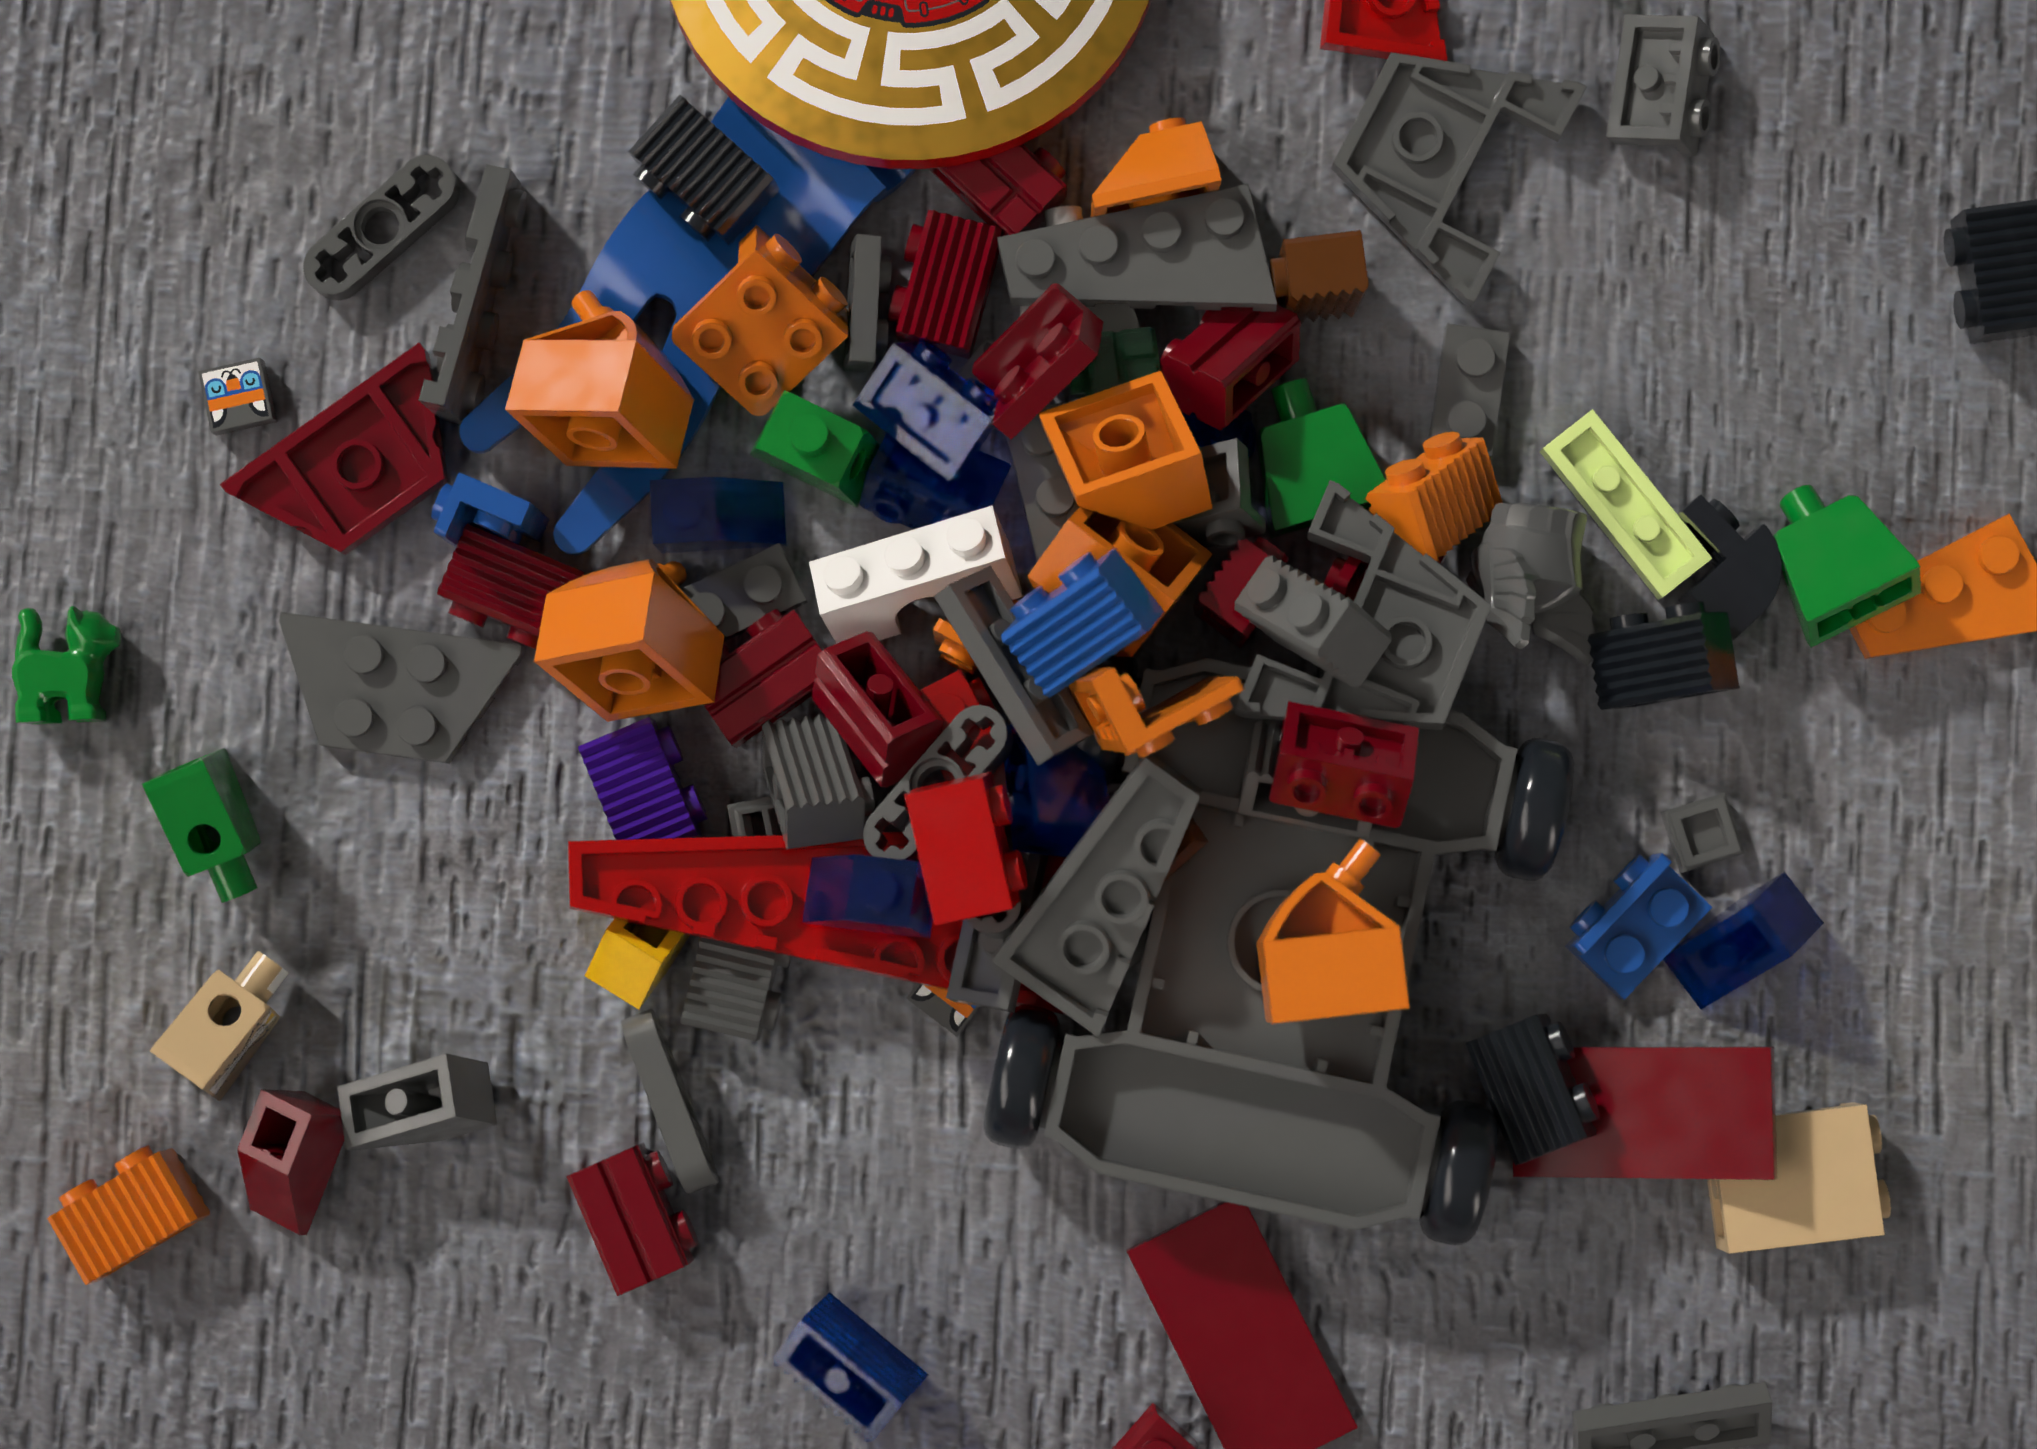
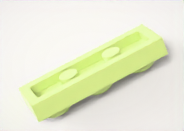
[1539,409,1712,600]

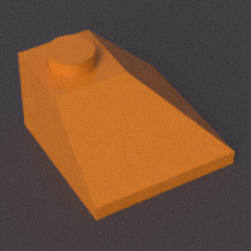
[1091,117,1222,217]
[1039,371,1213,530]

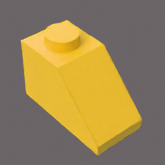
[585,919,690,1010]

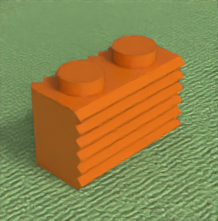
[1365,432,1503,561]
[47,1145,210,1285]

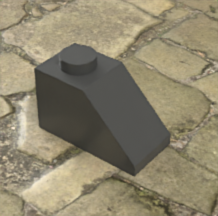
[337,1053,497,1150]

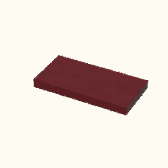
[1513,1047,1777,1180]
[1126,1201,1358,1449]

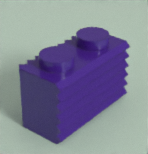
[578,717,708,840]

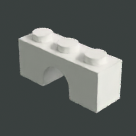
[809,505,1023,644]

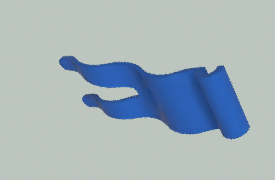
[460,97,917,555]

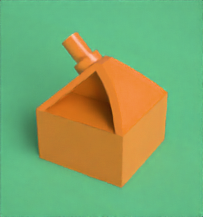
[505,290,694,469]
[1027,507,1213,657]
[534,559,725,722]
[1257,839,1409,1024]

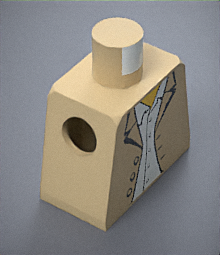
[150,951,289,1101]

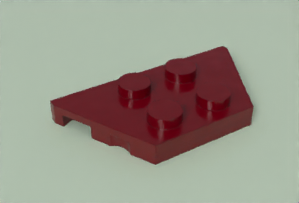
[220,342,449,555]

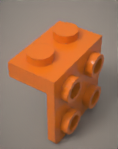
[672,225,848,416]

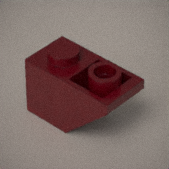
[237,1089,344,1235]

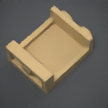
[1707,1102,1891,1254]

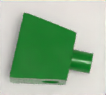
[1256,378,1386,539]
[750,390,885,508]
[1774,485,1921,648]
[142,748,261,903]

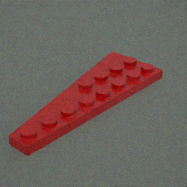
[568,827,1085,1016]

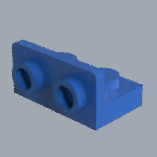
[431,472,550,548]
[1565,853,1712,1000]

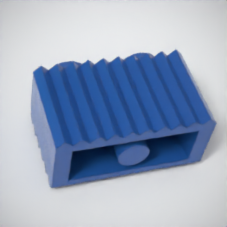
[1001,548,1164,698]

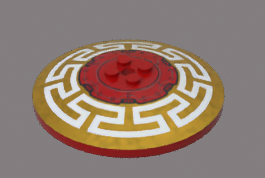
[669,0,1151,169]

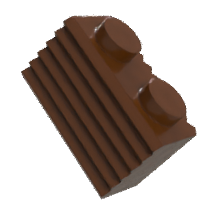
[1270,230,1369,324]

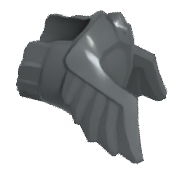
[1465,503,1596,666]

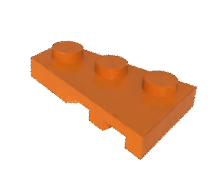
[1849,513,2037,659]

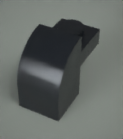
[1677,494,1782,641]

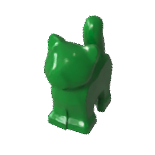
[12,606,121,725]

